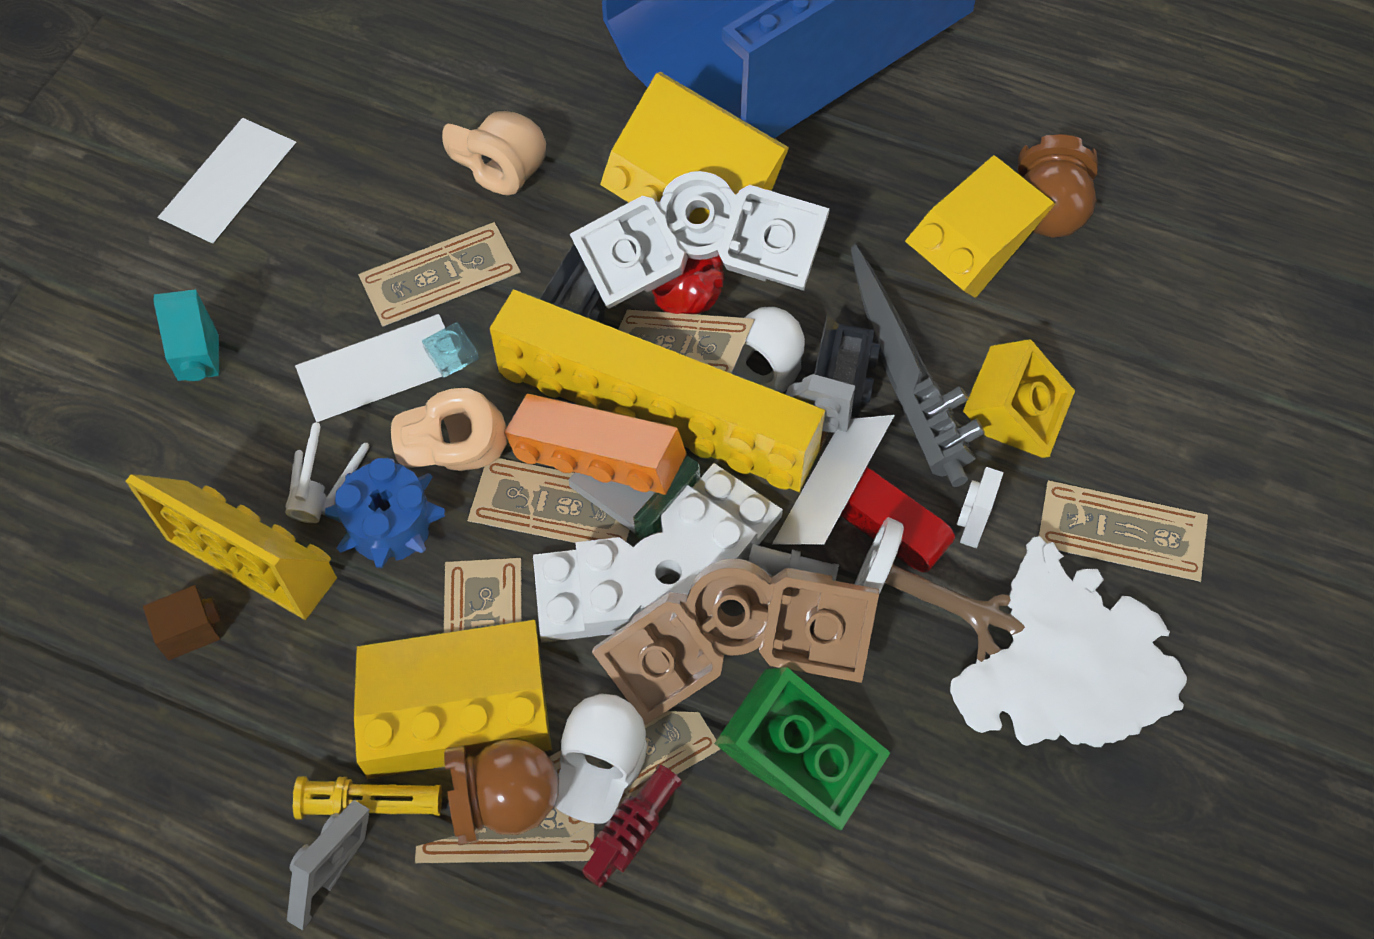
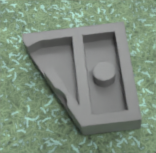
[786,374,855,432]
[287,800,370,931]

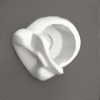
[731,307,805,393]
[554,694,647,824]

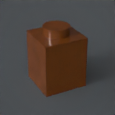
[143,585,222,661]

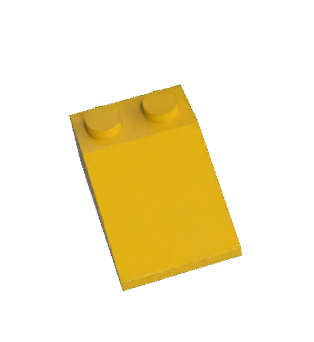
[905,155,1055,298]

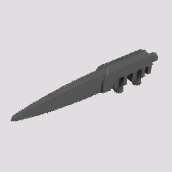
[851,243,985,487]

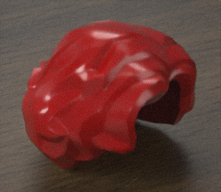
[652,255,725,315]

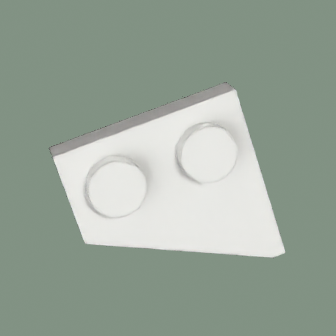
[957,467,1004,548]

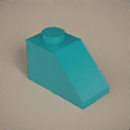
[154,289,219,381]

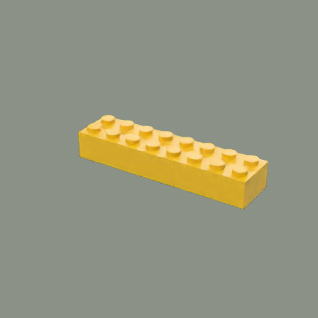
[490,289,825,493]

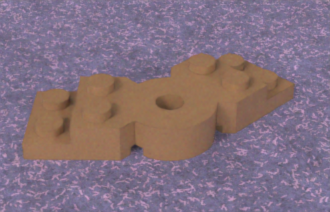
[592,559,879,725]

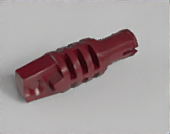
[582,764,682,888]

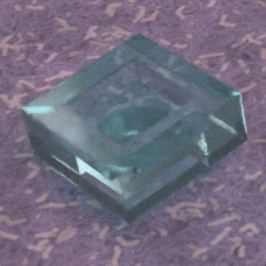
[421,322,479,378]

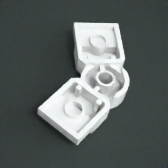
[570,171,829,309]
[533,463,783,643]

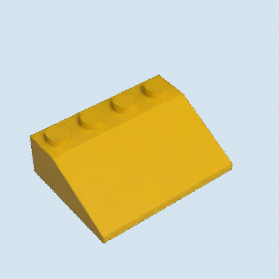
[600,72,789,224]
[125,474,337,620]
[354,620,552,779]

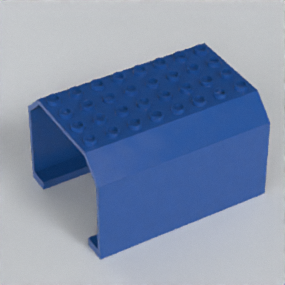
[602,0,975,138]

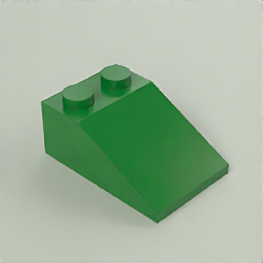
[714,667,890,830]

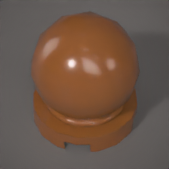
[1018,134,1098,238]
[444,739,559,846]

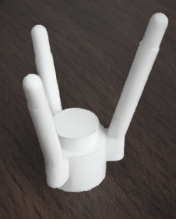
[285,422,370,523]

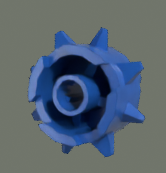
[325,458,445,568]

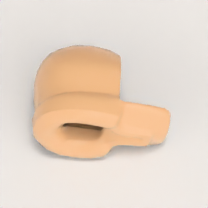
[442,111,546,196]
[391,388,507,471]

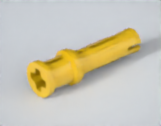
[293,776,442,820]

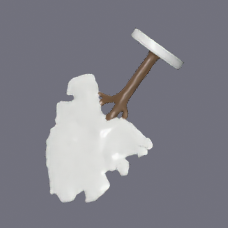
[855,517,1187,747]

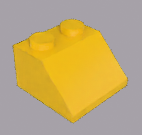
[963,339,1075,458]

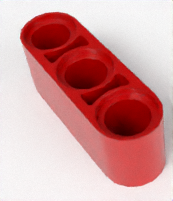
[840,467,955,573]

